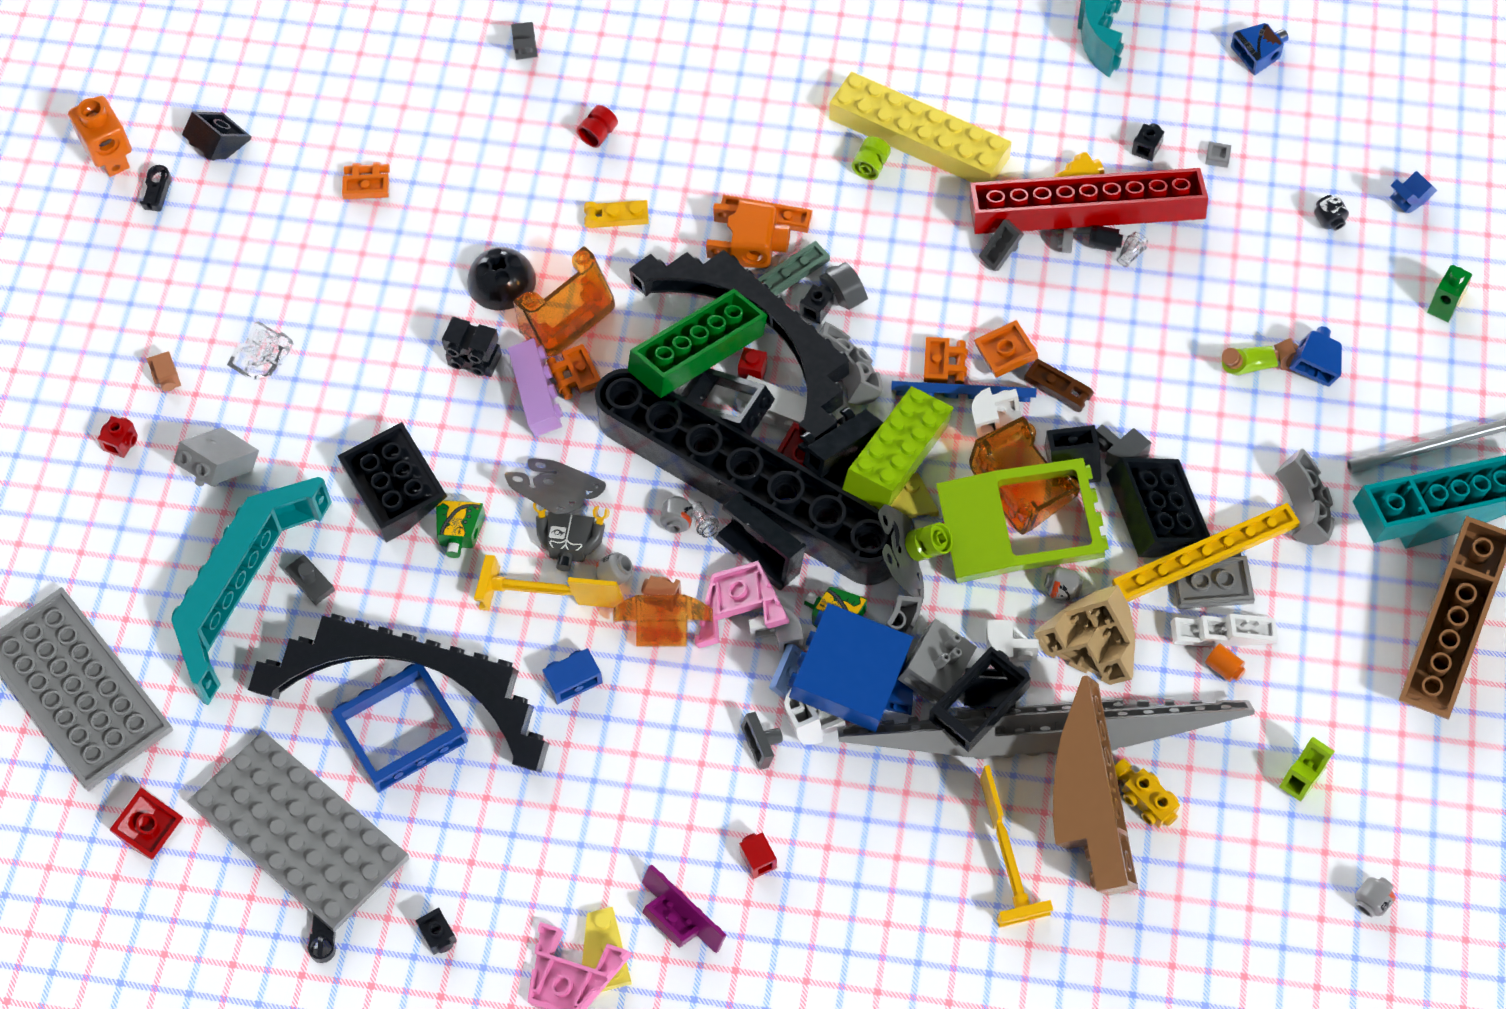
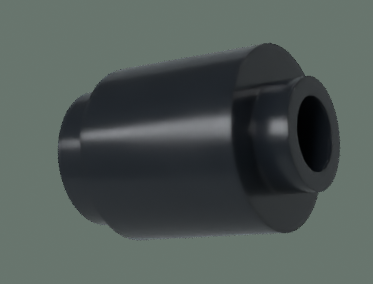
[1088,226,1124,252]

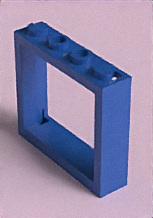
[331,664,468,793]

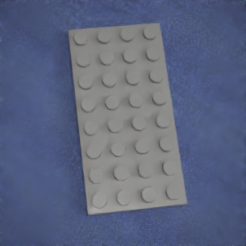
[0,587,174,791]
[187,731,410,932]

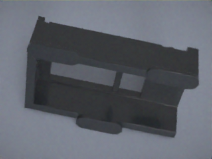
[716,493,806,590]

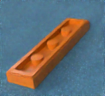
[721,194,813,233]

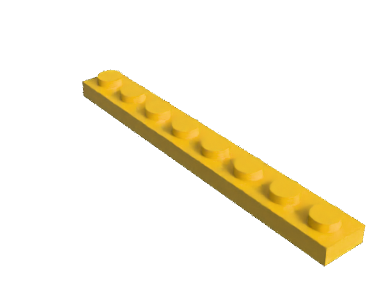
[1112,503,1300,602]

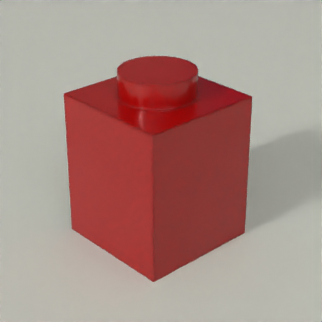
[738,347,768,380]
[739,832,777,879]

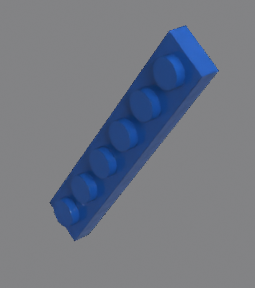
[891,381,1037,402]

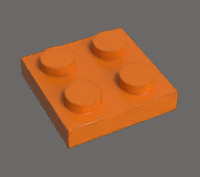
[974,320,1039,378]

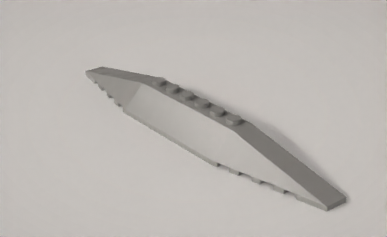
[837,700,1255,760]

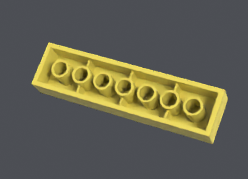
[829,71,1012,183]

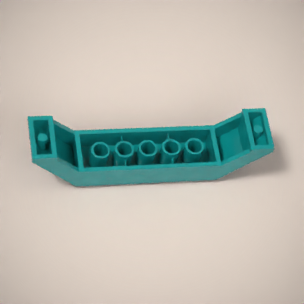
[171,477,332,705]

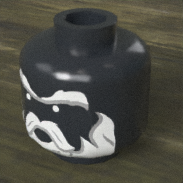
[1314,195,1349,231]

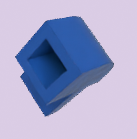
[1390,170,1438,213]

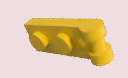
[584,200,649,228]

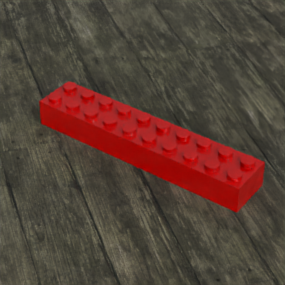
[969,168,1208,234]

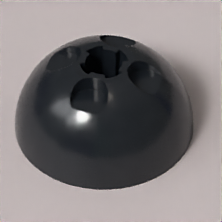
[467,247,536,311]

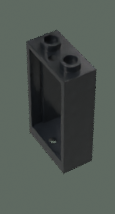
[681,368,775,436]
[929,646,1031,753]

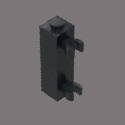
[798,407,884,478]

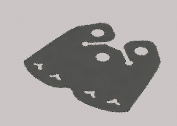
[504,458,606,514]
[878,504,924,603]

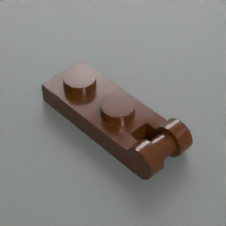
[1024,359,1094,412]

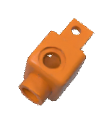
[68,95,132,177]
[706,200,791,268]

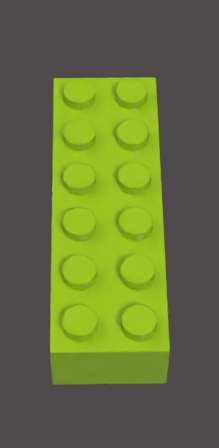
[842,386,954,509]

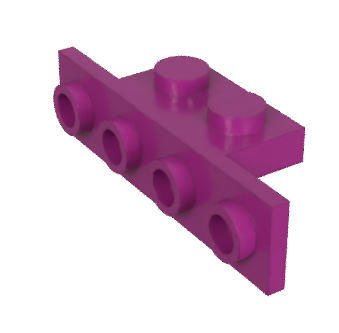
[641,864,727,953]

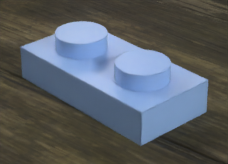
[769,644,802,700]

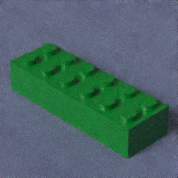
[627,289,767,398]

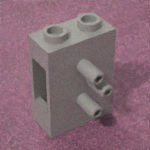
[173,427,259,487]
[897,618,977,705]

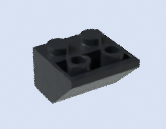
[1044,425,1101,487]

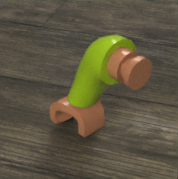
[1221,338,1298,376]

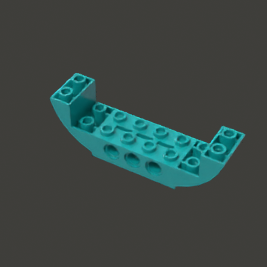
[1077,0,1124,78]

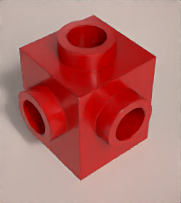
[97,416,138,458]

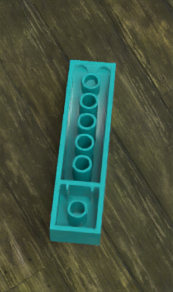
[1352,455,1506,549]

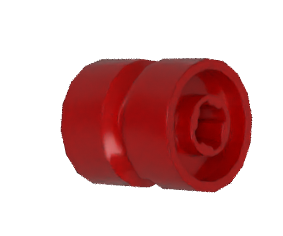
[576,105,618,148]

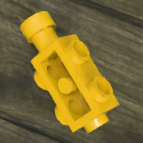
[1115,758,1180,828]

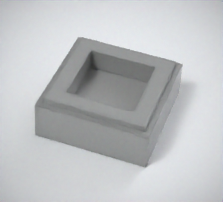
[1205,141,1232,168]

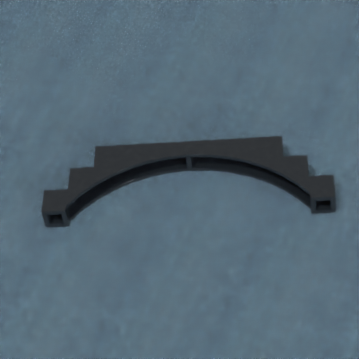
[629,250,849,440]
[248,613,550,773]

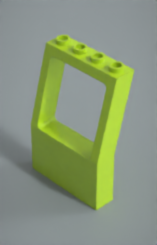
[936,458,1109,584]

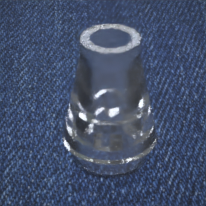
[1116,232,1148,267]
[692,501,719,538]

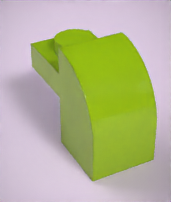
[1279,737,1335,802]

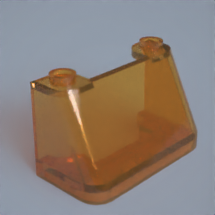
[513,246,615,357]
[969,416,1080,535]

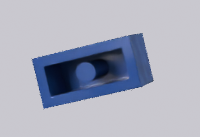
[542,648,603,705]

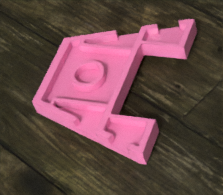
[695,561,790,648]
[527,922,631,1009]

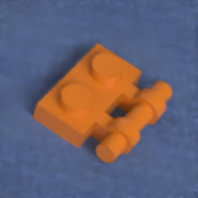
[342,162,390,199]
[924,337,968,384]
[546,344,601,400]

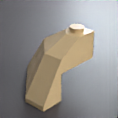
[1034,585,1135,685]

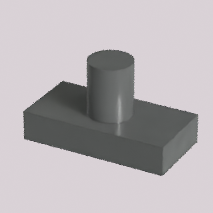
[978,220,1024,271]
[284,554,335,606]
[741,711,783,770]

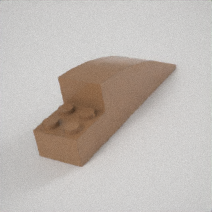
[1398,516,1506,720]
[1053,675,1139,896]

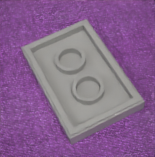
[1174,555,1255,609]

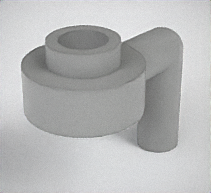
[1058,227,1092,253]

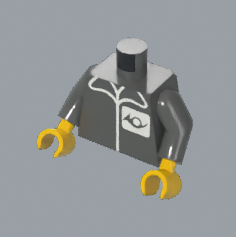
[533,503,610,572]

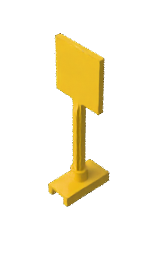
[474,554,627,611]
[980,765,1054,928]

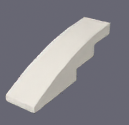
[1170,613,1279,646]

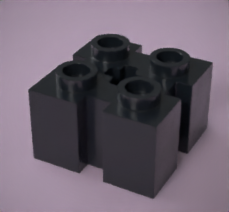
[441,316,502,377]

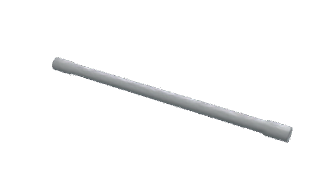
[1347,419,1506,474]

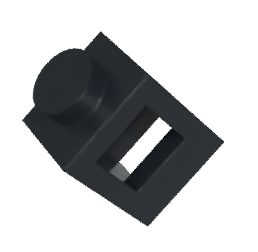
[1131,123,1165,162]
[799,284,834,324]
[415,907,457,955]

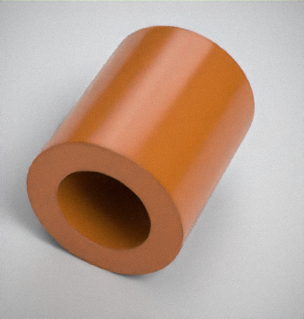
[1205,643,1246,682]

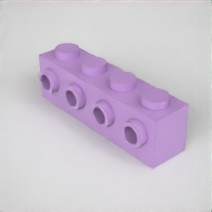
[508,338,563,437]

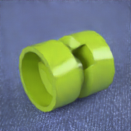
[851,136,891,180]
[905,522,953,561]

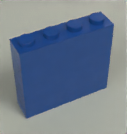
[787,603,914,732]

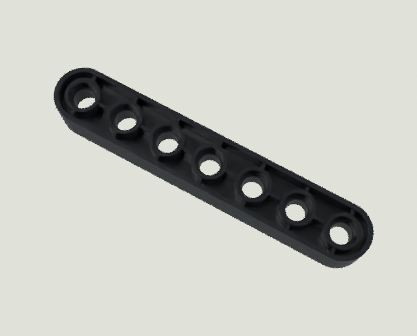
[595,369,900,585]

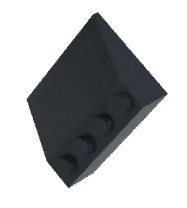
[338,422,447,543]
[1106,458,1210,557]

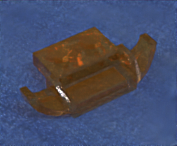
[613,594,713,647]

